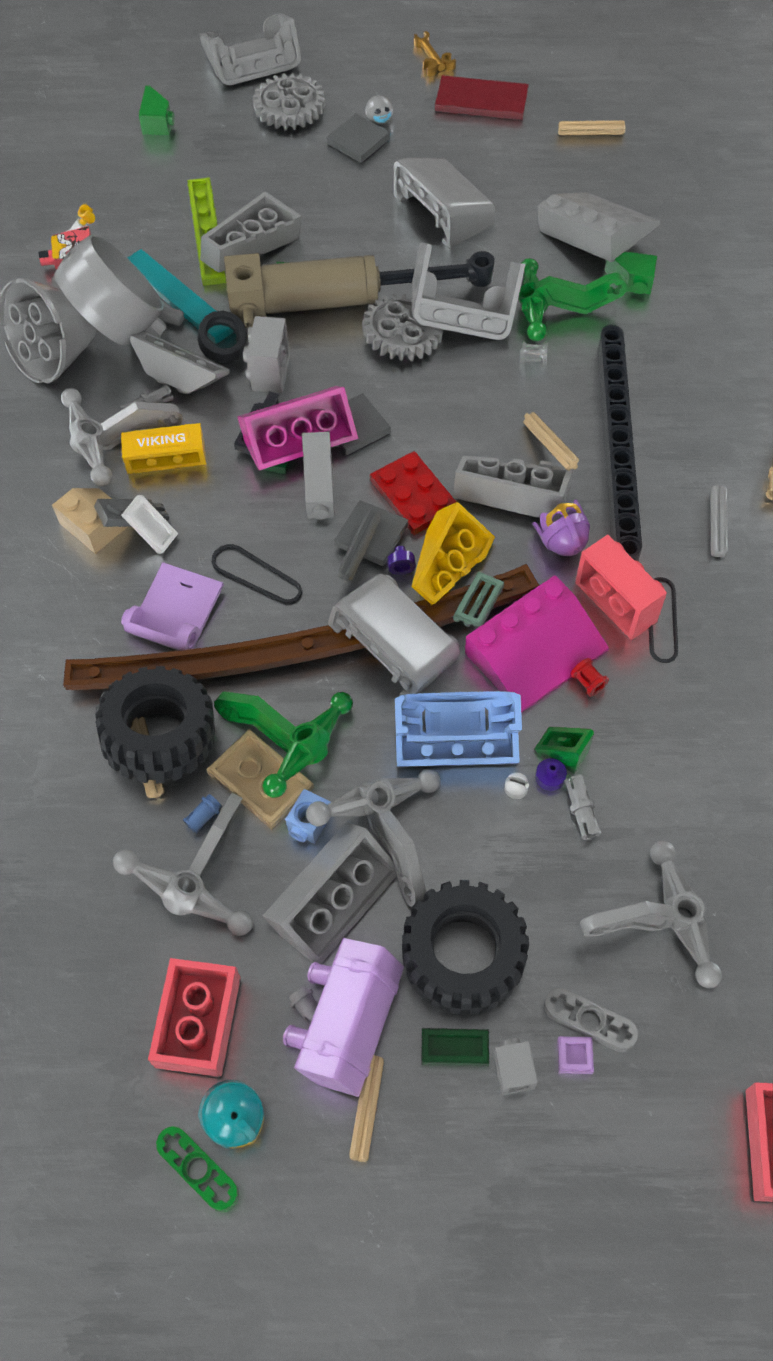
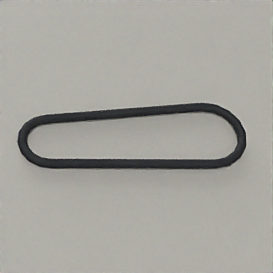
[211,544,302,603]

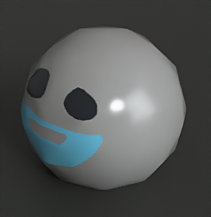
[365,95,393,125]

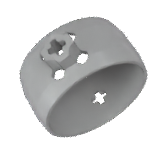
[55,234,166,346]

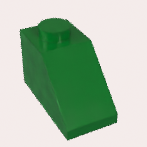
[139,85,175,135]
[605,252,657,295]

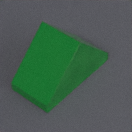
[534,727,594,774]

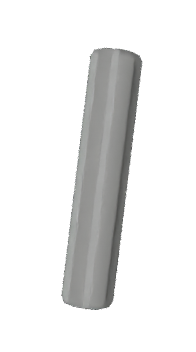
[710,485,728,558]

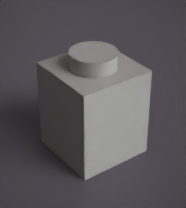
[493,1038,538,1095]

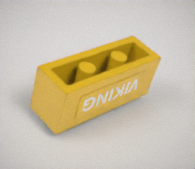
[121,423,206,474]

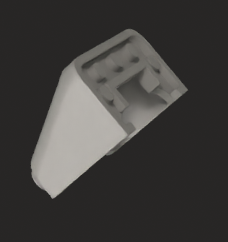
[199,13,301,85]
[394,158,496,249]
[327,574,460,696]

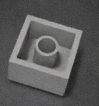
[243,316,290,393]

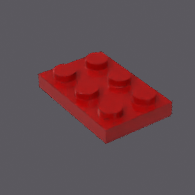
[370,451,456,535]

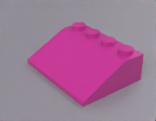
[465,575,609,714]

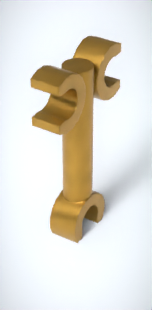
[414,31,456,76]

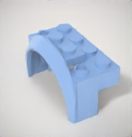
[395,691,522,767]

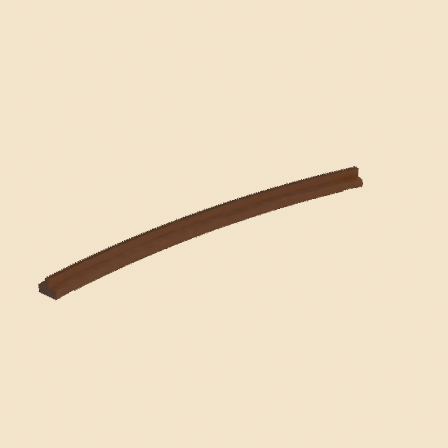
[63,564,539,690]

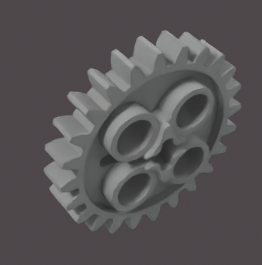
[253,73,325,130]
[362,294,443,361]

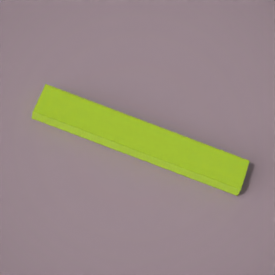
[187,177,226,286]

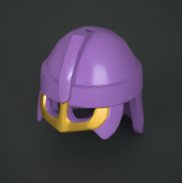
[532,499,590,556]

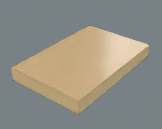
[206,729,314,830]

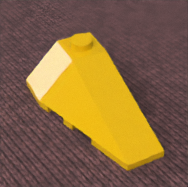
[411,502,495,605]

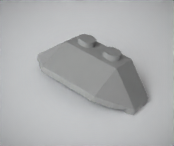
[130,331,230,394]

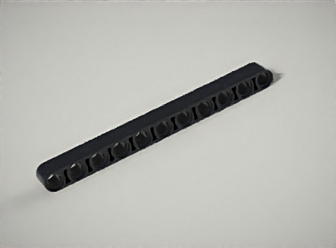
[597,325,642,561]

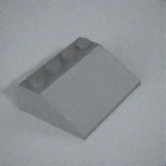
[537,192,660,262]

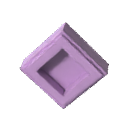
[557,1036,594,1074]

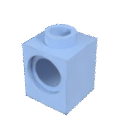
[285,789,331,844]

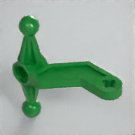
[518,258,627,342]
[214,692,353,798]

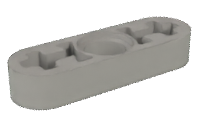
[544,988,638,1052]

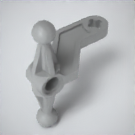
[61,388,183,486]
[306,769,441,907]
[113,792,253,936]
[580,841,722,988]

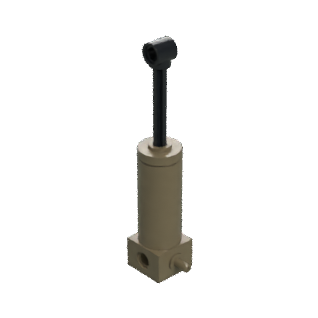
[224,251,495,328]

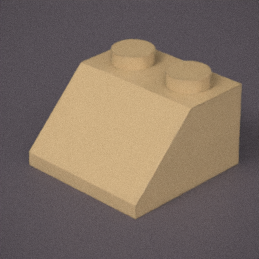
[52,488,127,554]

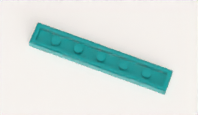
[127,249,234,344]

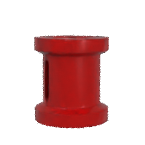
[570,658,609,697]

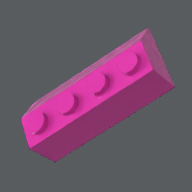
[237,386,358,470]

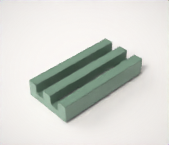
[453,571,504,630]

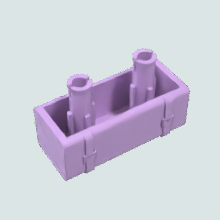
[283,938,404,1097]

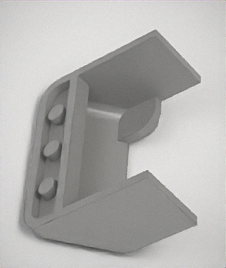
[412,243,526,340]

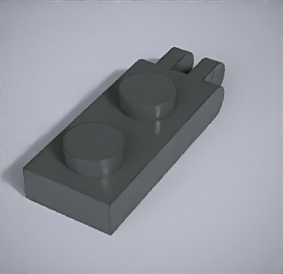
[94,499,170,527]

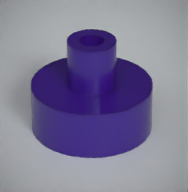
[387,546,416,575]
[535,758,567,791]

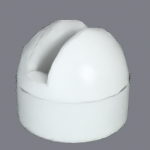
[504,772,529,799]

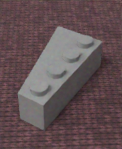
[200,192,302,273]

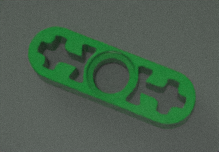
[156,1126,239,1212]

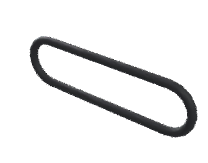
[649,577,678,663]

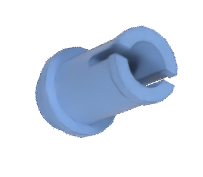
[183,794,222,834]

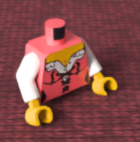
[38,204,95,270]

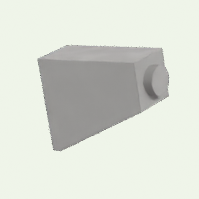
[302,432,334,519]

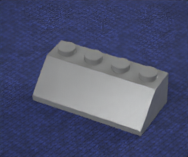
[263,822,397,964]

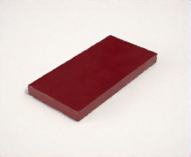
[435,75,529,120]

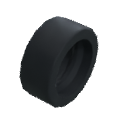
[197,310,247,363]

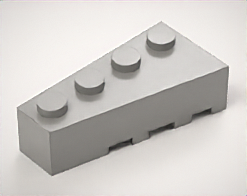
[453,456,574,521]

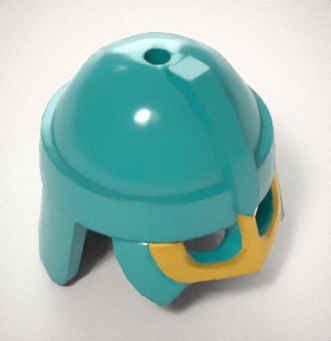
[198,1079,265,1149]

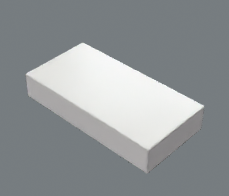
[121,495,178,554]

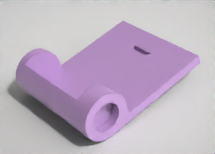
[121,562,224,651]

